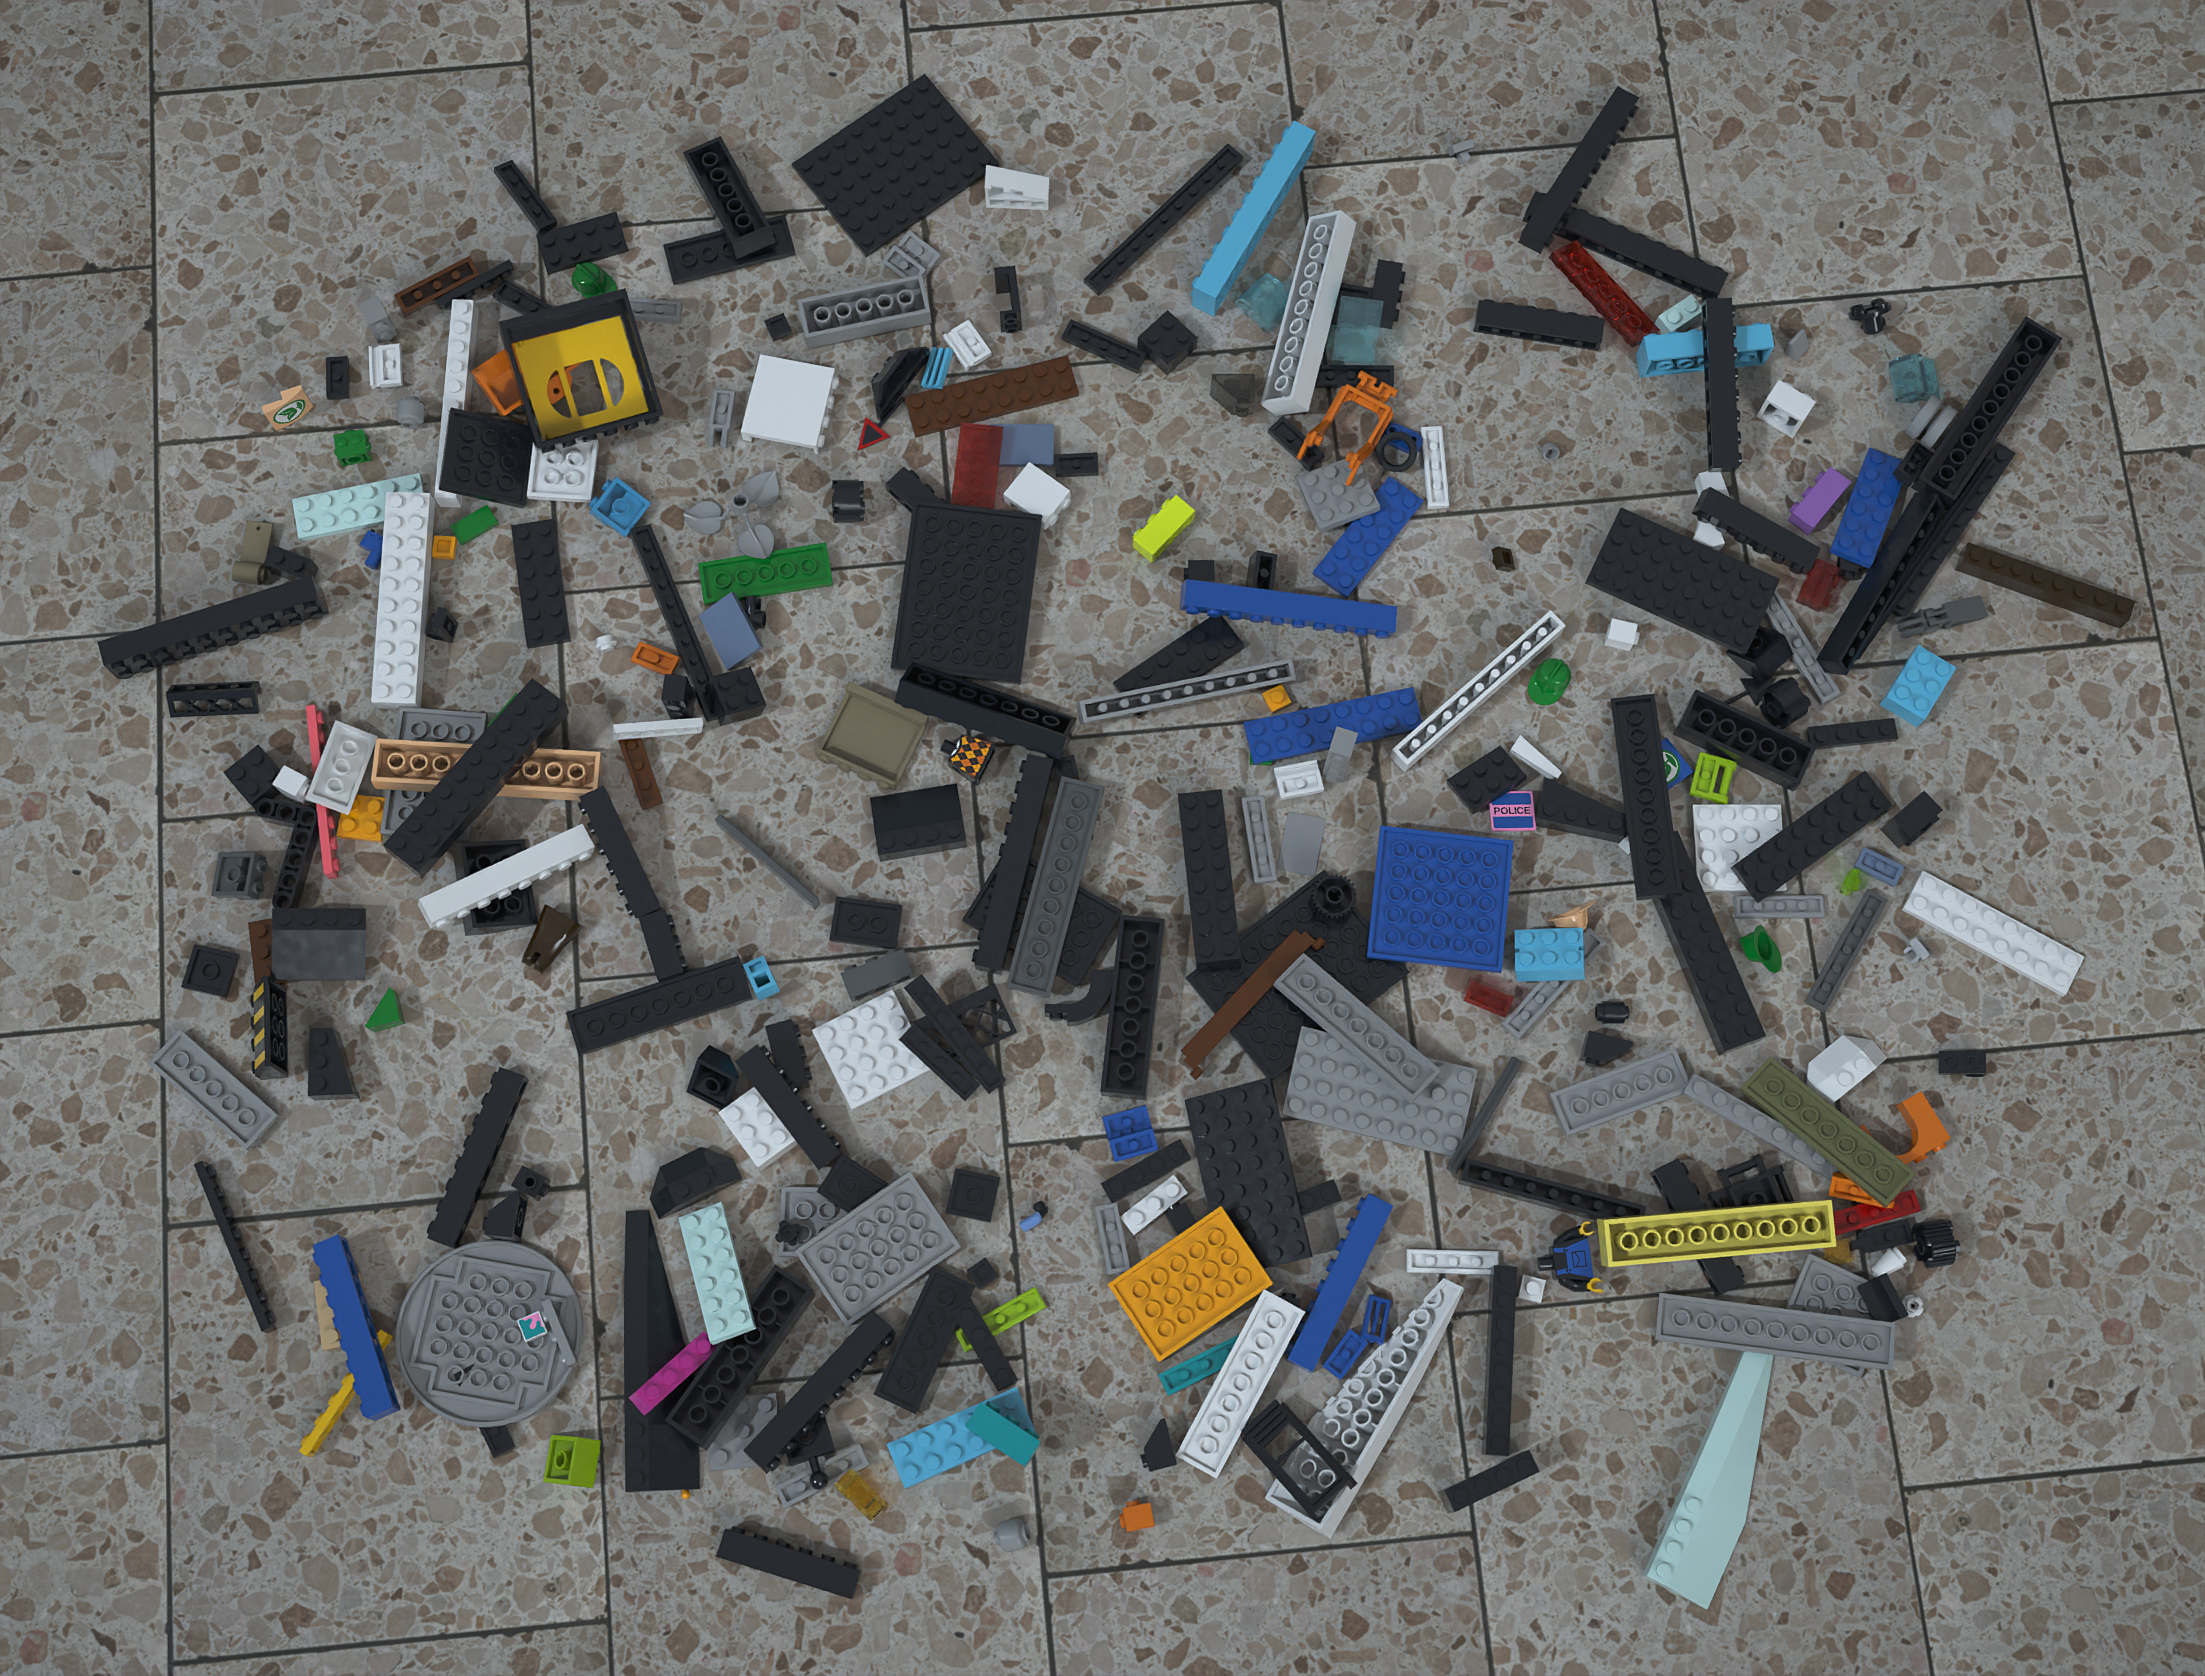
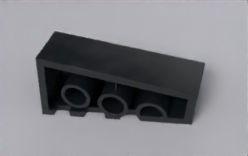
[1535,777,1627,843]

